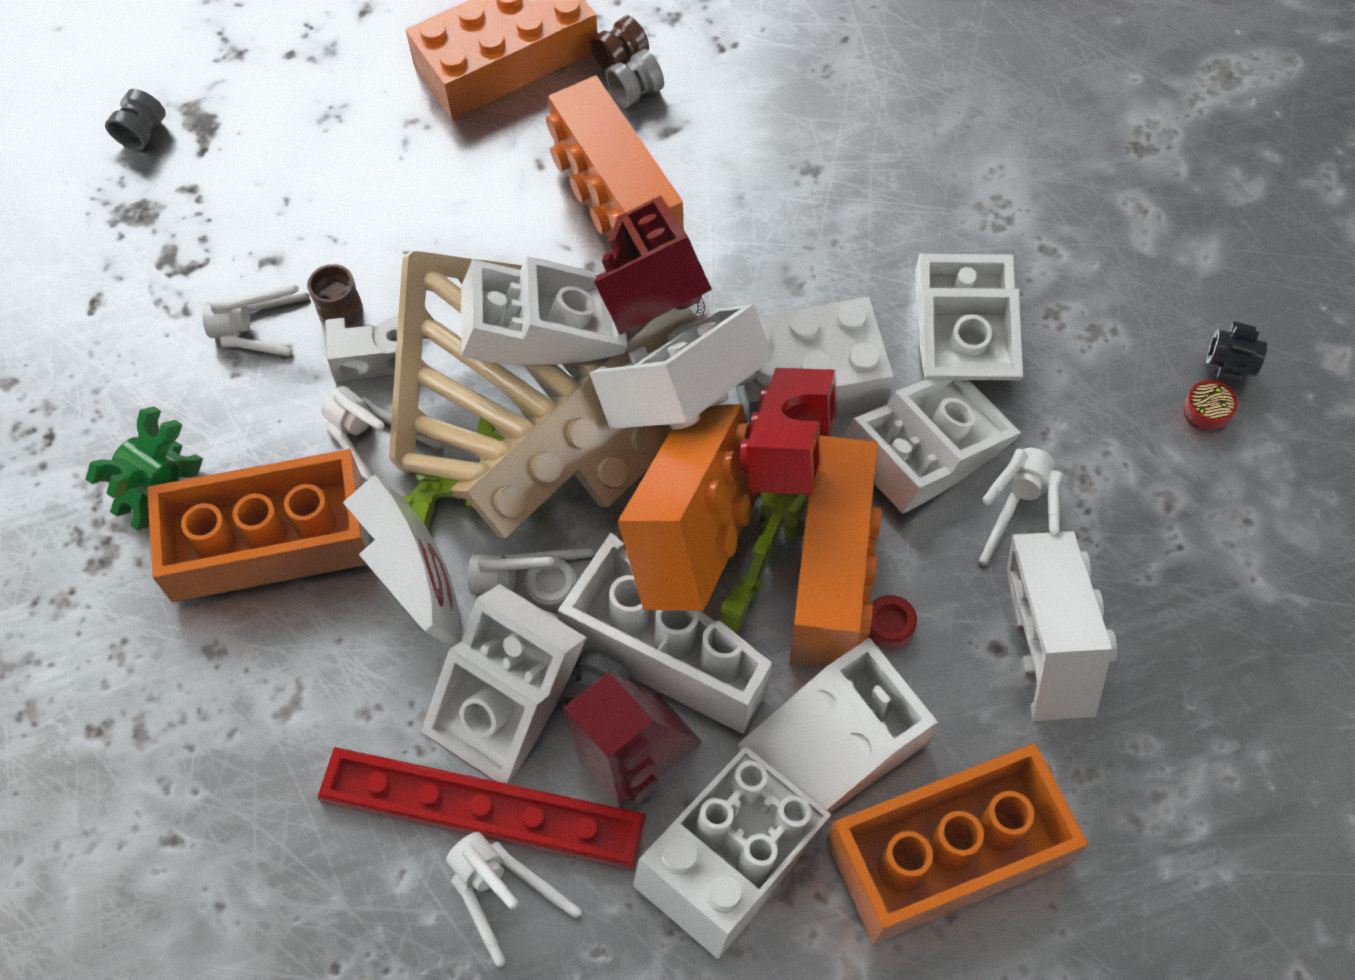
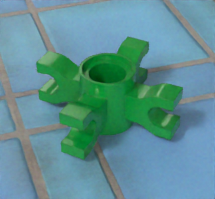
[85,406,203,530]

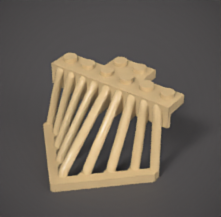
[389,251,697,538]

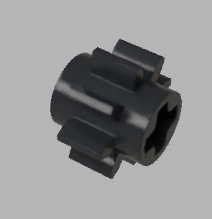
[1206,321,1267,385]

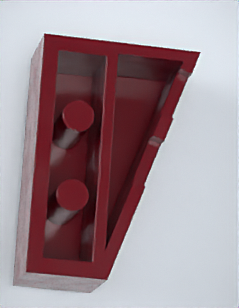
[594,195,712,335]
[564,671,702,808]

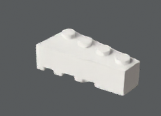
[558,533,772,734]

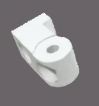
[325,318,398,382]

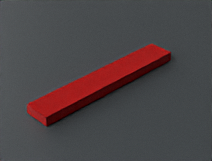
[317,747,647,871]

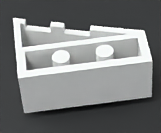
[589,304,772,430]
[1007,531,1117,721]

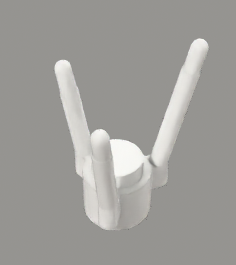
[202,284,310,357]
[321,386,443,482]
[979,447,1064,566]
[467,548,594,619]
[446,832,582,967]

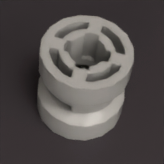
[605,49,665,108]

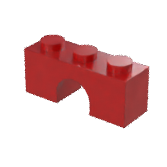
[740,368,837,495]

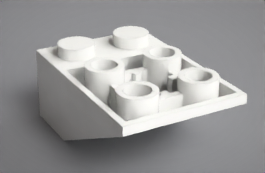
[737,637,938,813]
[633,746,832,959]

